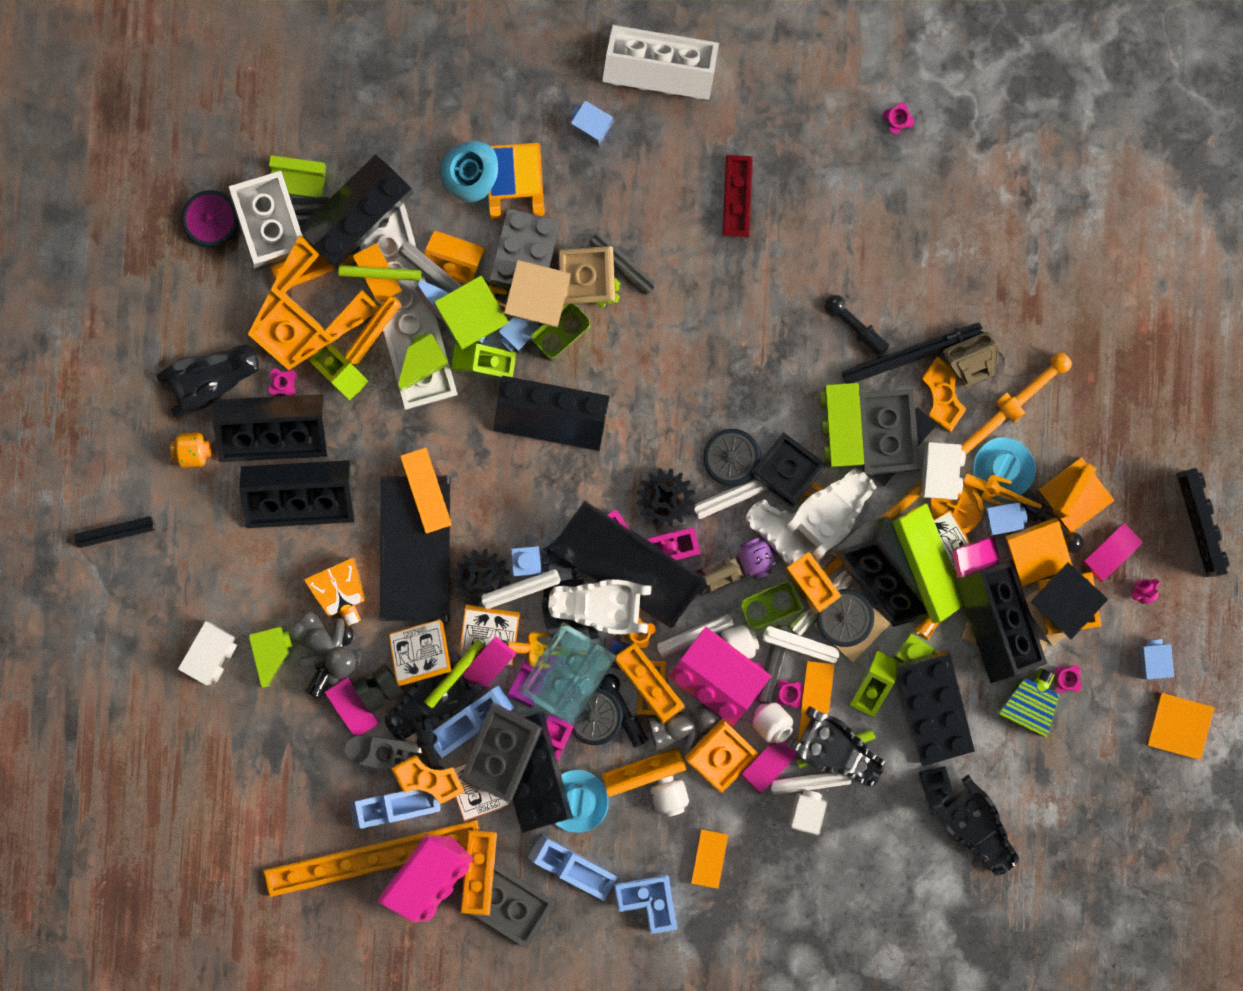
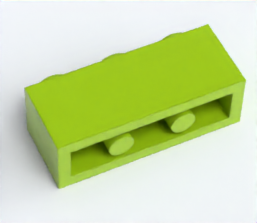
[820,383,864,468]

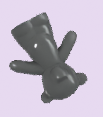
[289,612,362,684]
[648,704,722,759]

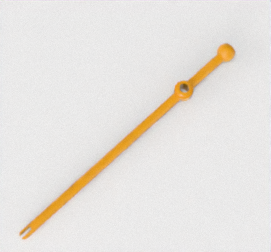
[824,352,1072,576]

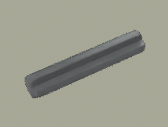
[589,233,656,295]
[756,625,791,704]

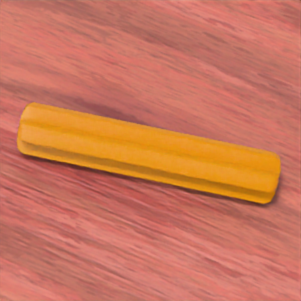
[345,296,401,365]

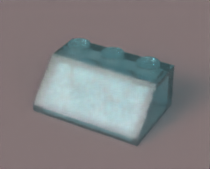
[519,622,617,726]

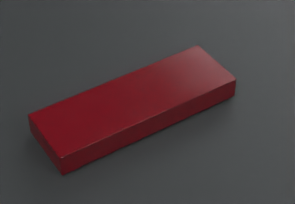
[722,155,753,238]

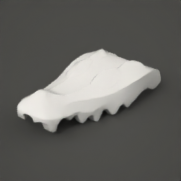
[786,467,876,559]
[746,499,840,566]
[548,580,651,634]

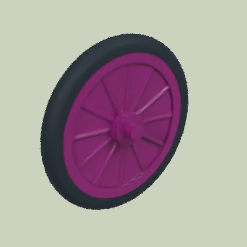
[182,190,238,247]

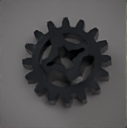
[636,468,695,527]
[451,549,511,606]

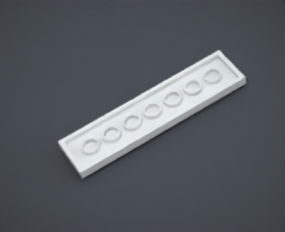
[360,204,458,410]

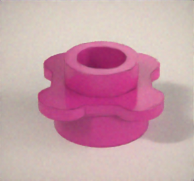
[883,103,914,134]
[268,369,297,396]
[1131,579,1160,604]
[1054,665,1082,693]
[775,680,804,709]

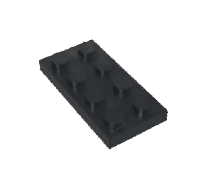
[1176,467,1230,578]
[896,650,975,767]
[512,712,573,833]

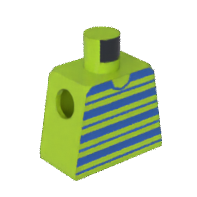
[996,668,1059,737]

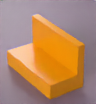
[424,230,485,284]
[782,552,841,614]

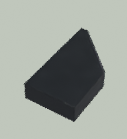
[919,766,952,816]

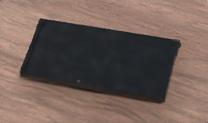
[379,475,451,624]
[549,500,707,629]

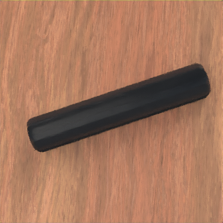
[74,516,155,548]

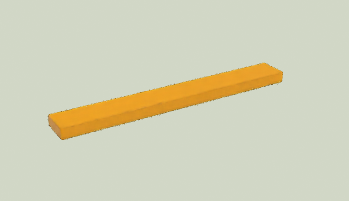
[263,820,479,897]

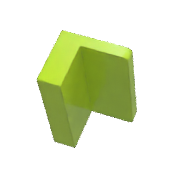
[269,155,327,197]

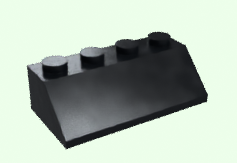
[300,154,414,269]
[493,375,610,451]
[212,394,328,462]
[239,460,355,528]
[834,516,929,627]
[956,560,1047,683]

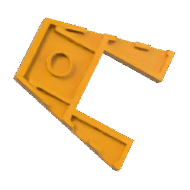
[248,235,380,370]

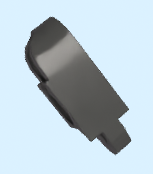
[345,735,427,772]

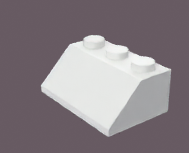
[229,171,303,269]

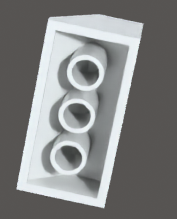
[602,25,719,100]

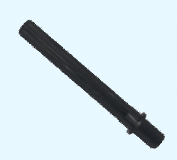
[841,322,984,384]

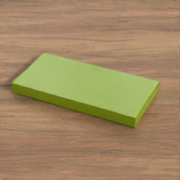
[892,503,964,624]

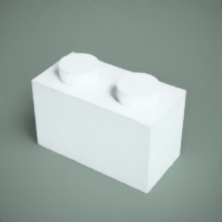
[920,442,965,500]
[178,621,238,685]
[789,789,827,835]

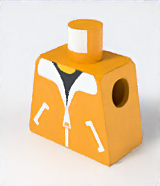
[304,558,365,627]

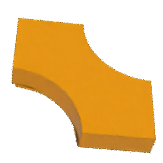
[921,357,966,432]
[391,755,465,804]

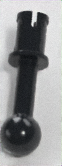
[824,295,890,357]
[1021,489,1083,553]
[305,625,355,699]
[599,674,649,748]
[412,714,445,770]

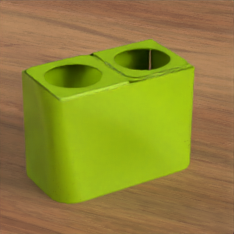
[530,303,590,361]
[740,582,803,628]

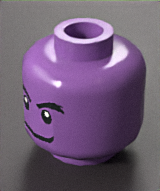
[736,537,777,579]

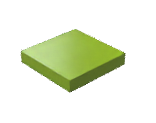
[433,275,509,350]

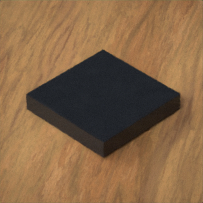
[751,432,827,507]
[1030,562,1109,640]

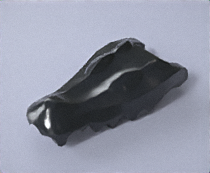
[156,344,259,417]
[541,545,599,648]
[385,652,485,740]
[787,706,885,787]
[937,775,1019,875]

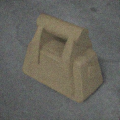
[943,331,998,387]
[695,554,746,596]

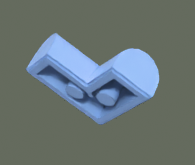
[614,875,677,934]

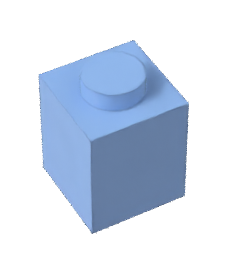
[569,101,613,144]
[499,317,541,353]
[984,502,1027,536]
[511,546,542,577]
[1139,639,1174,679]

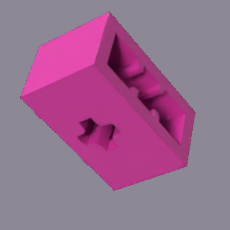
[647,527,701,560]

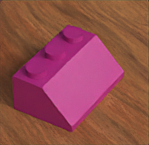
[668,626,771,726]
[378,836,474,922]

